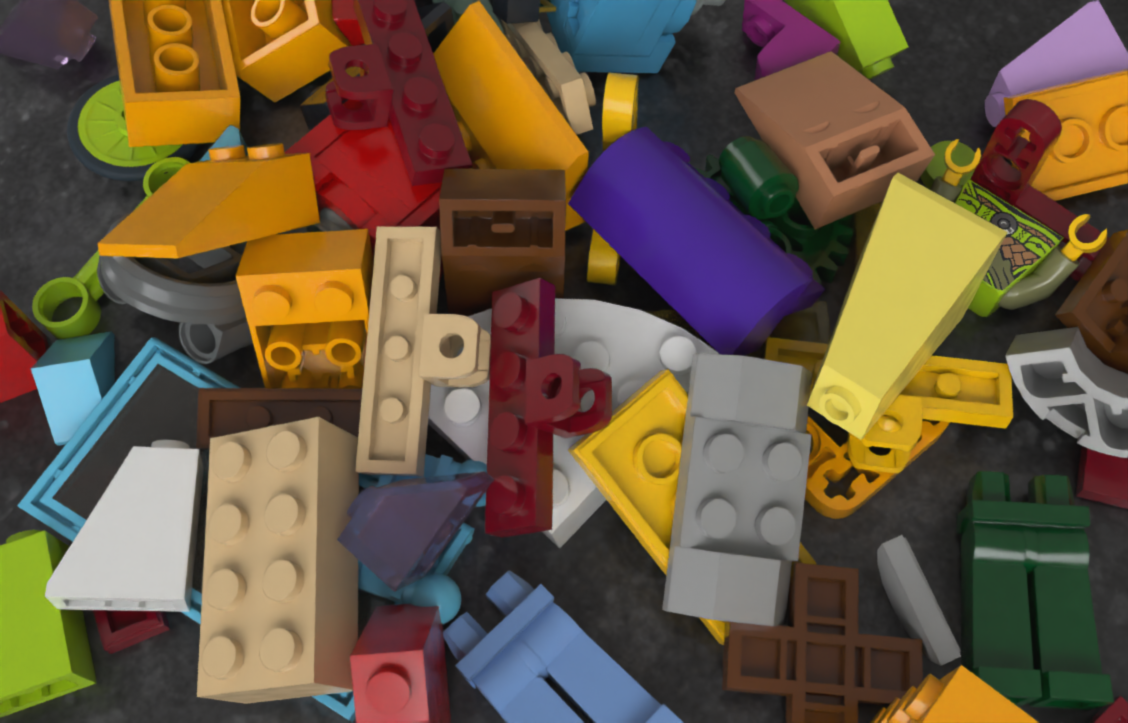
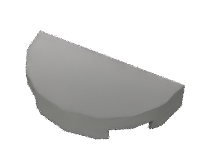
[877,535,961,666]

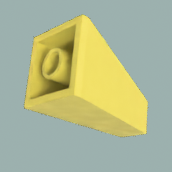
[807,173,1008,440]

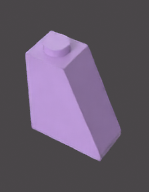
[985,0,1128,127]

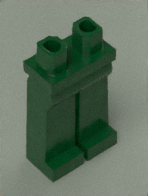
[956,471,1114,710]

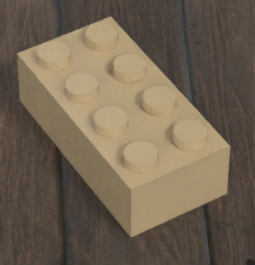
[197,417,359,704]

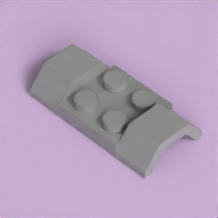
[662,353,812,626]

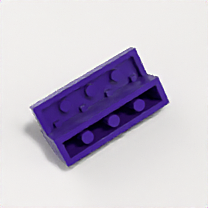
[568,126,825,356]

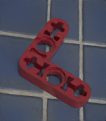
[970,99,1109,282]

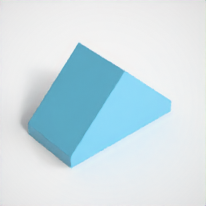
[31,331,115,446]

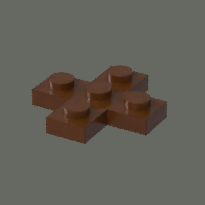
[722,563,923,723]

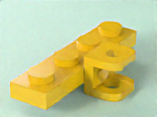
[764,337,1013,473]

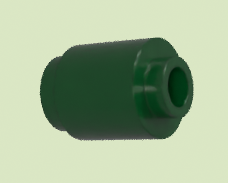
[719,136,799,219]

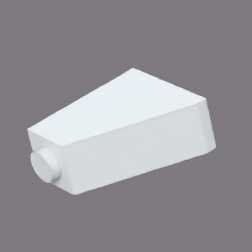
[45,440,204,612]

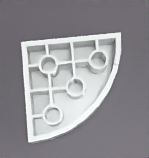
[428,298,719,548]

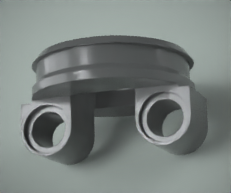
[97,211,253,364]

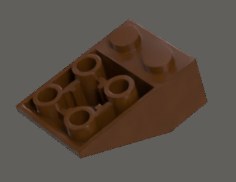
[439,169,566,317]

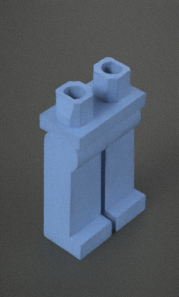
[443,570,684,723]

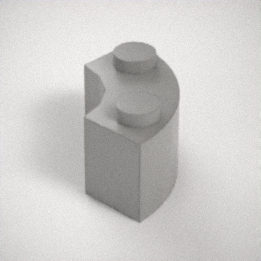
[1005,327,1128,458]

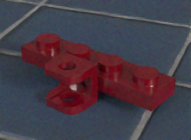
[325,0,472,186]
[485,278,612,537]

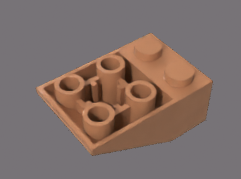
[734,51,935,229]

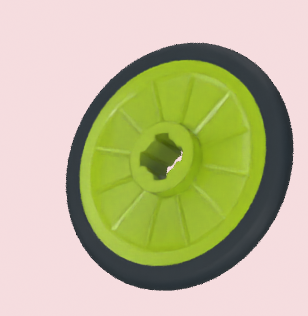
[67,74,201,181]

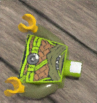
[930,139,1107,317]

